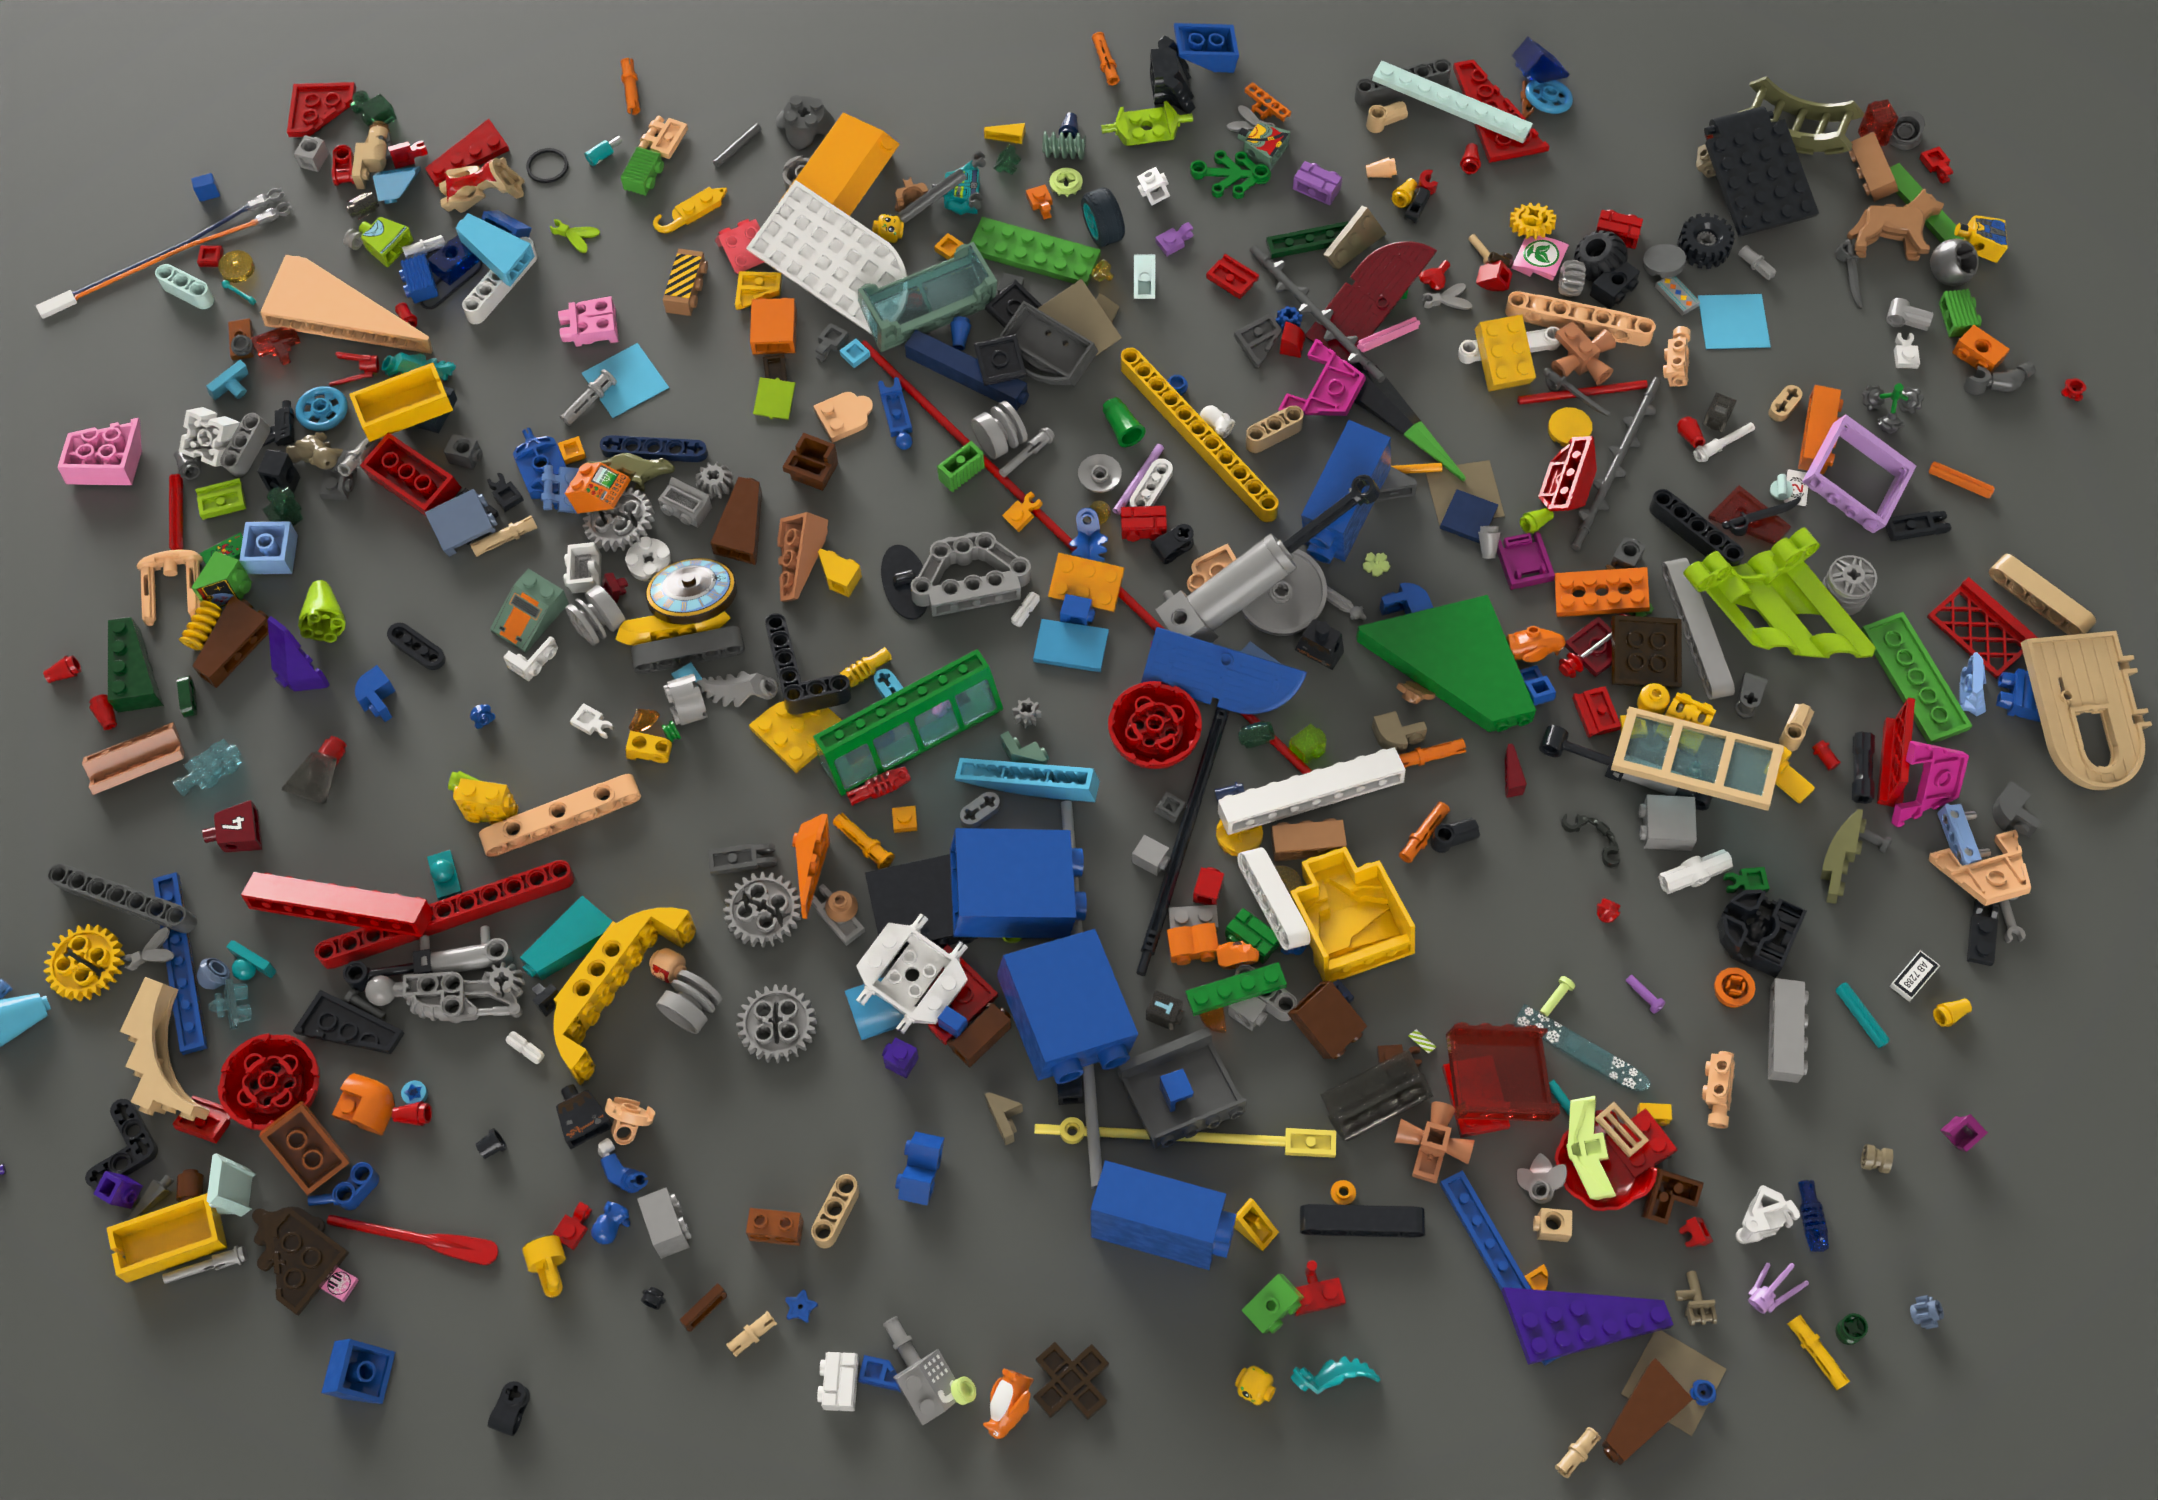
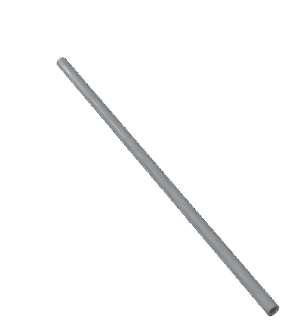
[1060,801,1102,1190]

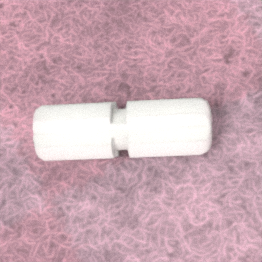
[1011,592,1040,627]
[506,1031,545,1064]

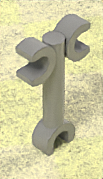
[1999,896,2026,943]

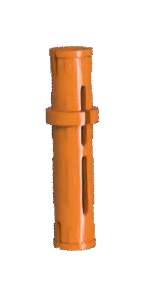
[1092,32,1120,86]
[621,58,640,115]
[1398,738,1466,767]
[1399,802,1450,863]

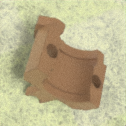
[895,177,928,212]

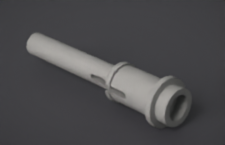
[999,427,1055,477]
[162,1245,248,1284]

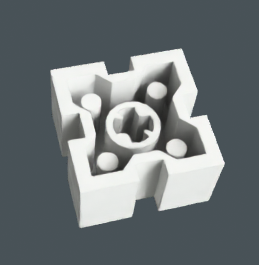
[179,407,240,467]

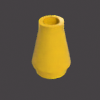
[1392,178,1418,208]
[1933,998,1972,1027]

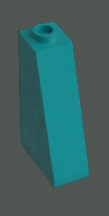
[520,896,612,980]

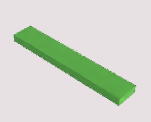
[1890,163,1964,243]

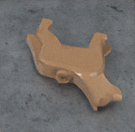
[1847,189,1944,261]

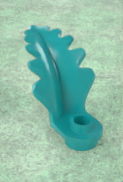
[381,352,456,382]
[1290,1356,1381,1395]

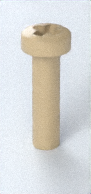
[1468,234,1491,265]

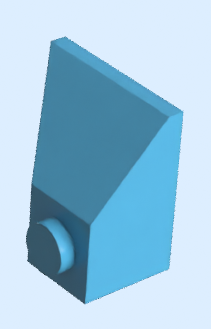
[373,166,421,204]

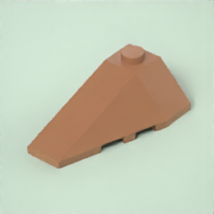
[777,512,828,602]

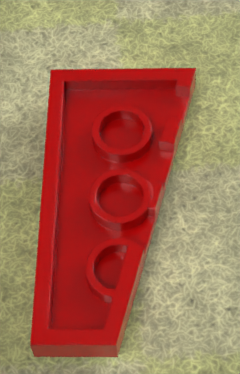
[425,119,509,187]

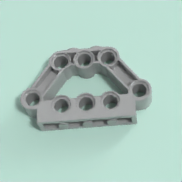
[911,532,1031,617]

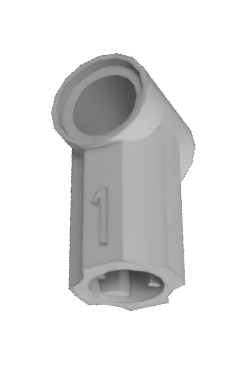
[1886,298,1933,331]

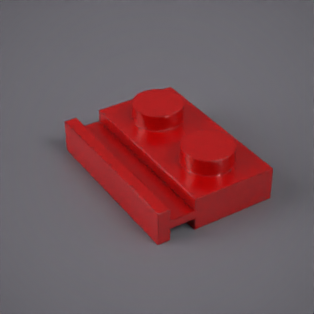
[1206,254,1259,299]
[1572,686,1621,738]
[172,1095,232,1144]

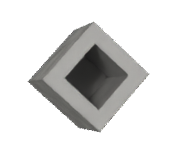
[1132,835,1171,876]

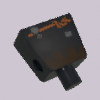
[1295,619,1344,670]
[556,1084,612,1149]

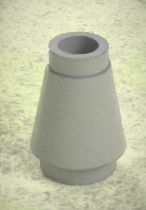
[1478,526,1501,559]

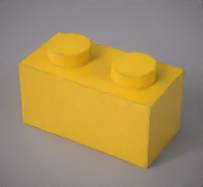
[1637,1103,1672,1126]

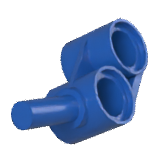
[308,1162,379,1211]

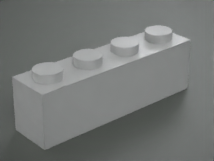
[1768,978,1809,1083]

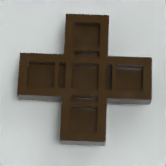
[1033,1342,1109,1420]

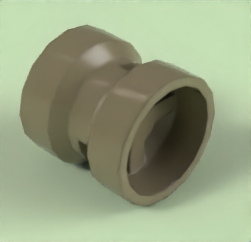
[1861,1144,1893,1174]

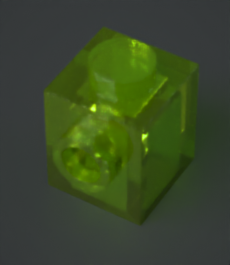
[1289,723,1327,764]

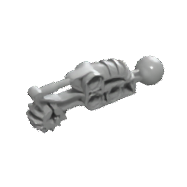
[365,961,525,1023]

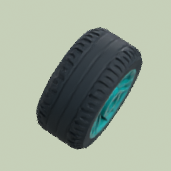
[1081,187,1125,247]

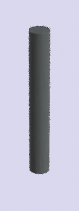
[713,123,762,168]

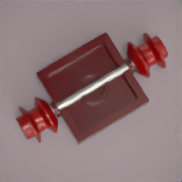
[1559,614,1630,678]

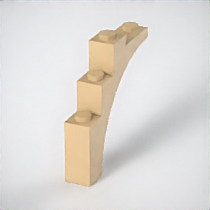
[120,977,210,1121]

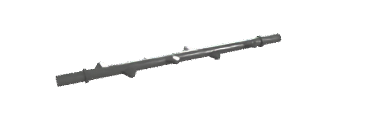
[1250,245,1386,383]
[1571,377,1661,551]

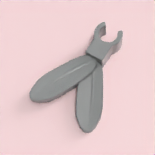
[1227,105,1275,132]
[1422,283,1472,310]
[122,927,174,971]

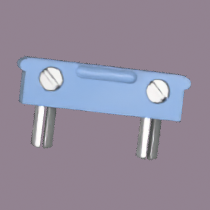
[1937,803,1991,866]

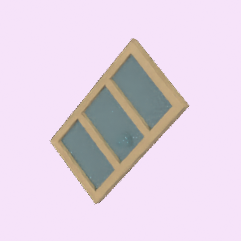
[1611,706,1784,811]

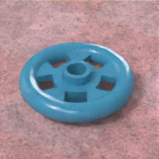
[1525,78,1573,114]
[295,386,348,431]

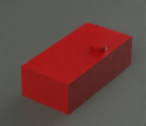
[360,432,462,517]

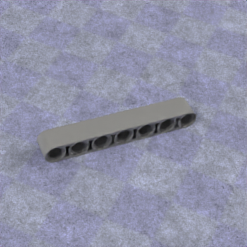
[1662,558,1735,700]

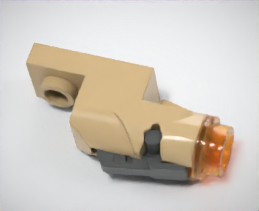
[352,121,392,189]

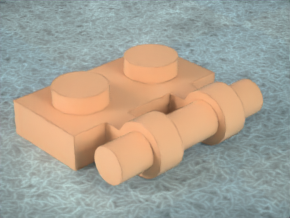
[638,116,688,159]

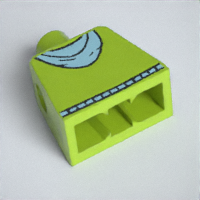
[359,217,414,267]

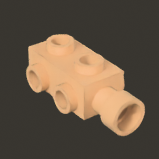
[1663,326,1691,387]
[1702,1051,1735,1129]

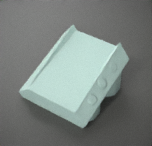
[207,1153,256,1217]

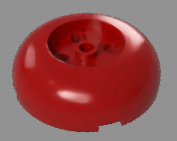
[1108,681,1202,769]
[218,1033,320,1131]

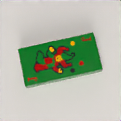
[200,532,243,564]

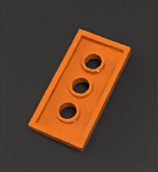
[1555,567,1650,617]

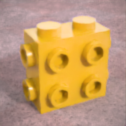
[453,778,518,825]

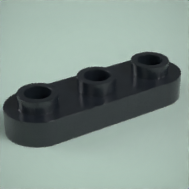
[387,622,446,670]

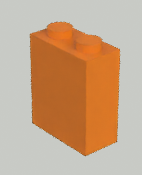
[750,298,797,354]

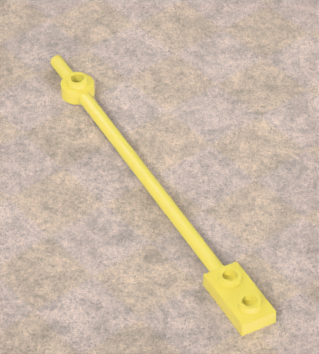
[1034,1117,1336,1158]

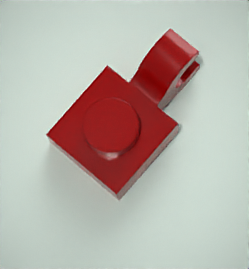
[388,141,428,169]
[1919,146,1953,184]
[553,1201,592,1251]

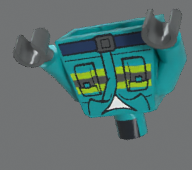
[932,151,986,215]

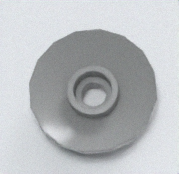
[1078,454,1122,493]

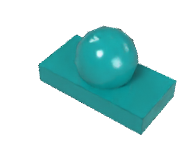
[427,850,463,901]
[226,940,276,981]

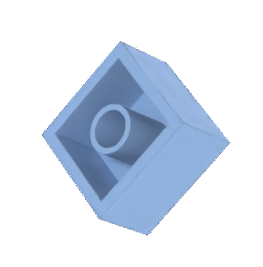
[239,521,298,574]

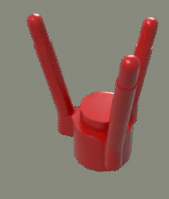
[329,352,380,387]

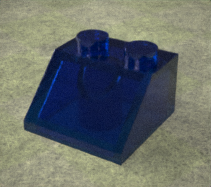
[1512,36,1570,83]

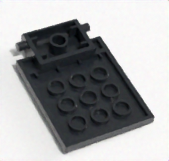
[1704,106,1819,237]

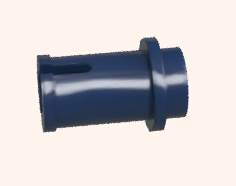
[1214,782,1245,803]

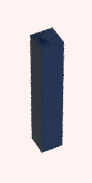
[905,330,1029,411]

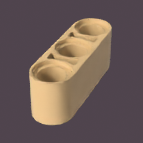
[1246,406,1304,453]
[811,1174,860,1248]

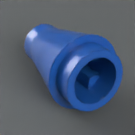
[950,316,971,350]

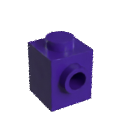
[882,1037,919,1079]
[93,1171,143,1209]

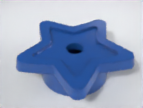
[785,1290,818,1323]

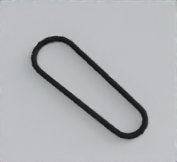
[420,254,483,309]

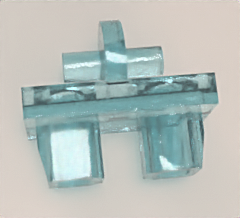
[208,978,252,1029]

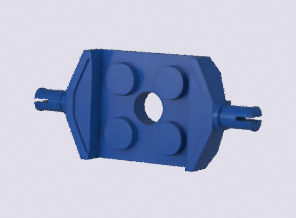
[513,428,566,509]

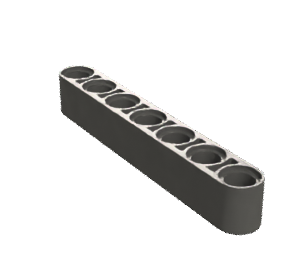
[47,864,197,933]

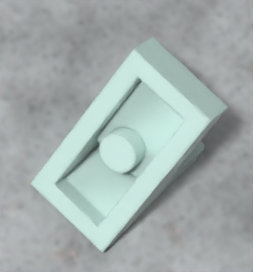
[1134,254,1155,299]

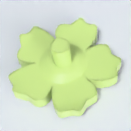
[1362,552,1390,577]

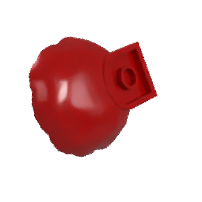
[1555,1108,1678,1211]

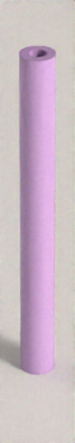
[1113,444,1164,515]

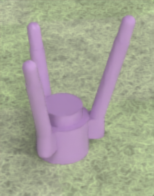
[1748,1263,1809,1314]

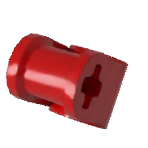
[332,145,355,186]

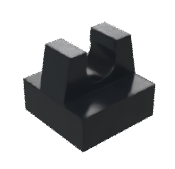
[532,983,559,1017]

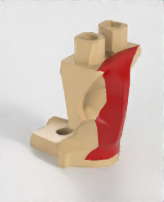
[439,157,525,213]

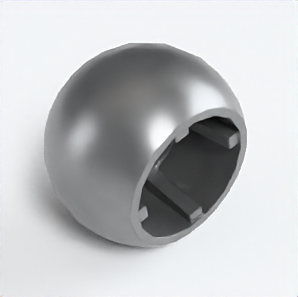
[1930,238,1979,286]

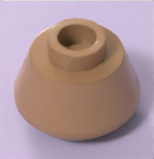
[825,891,858,922]

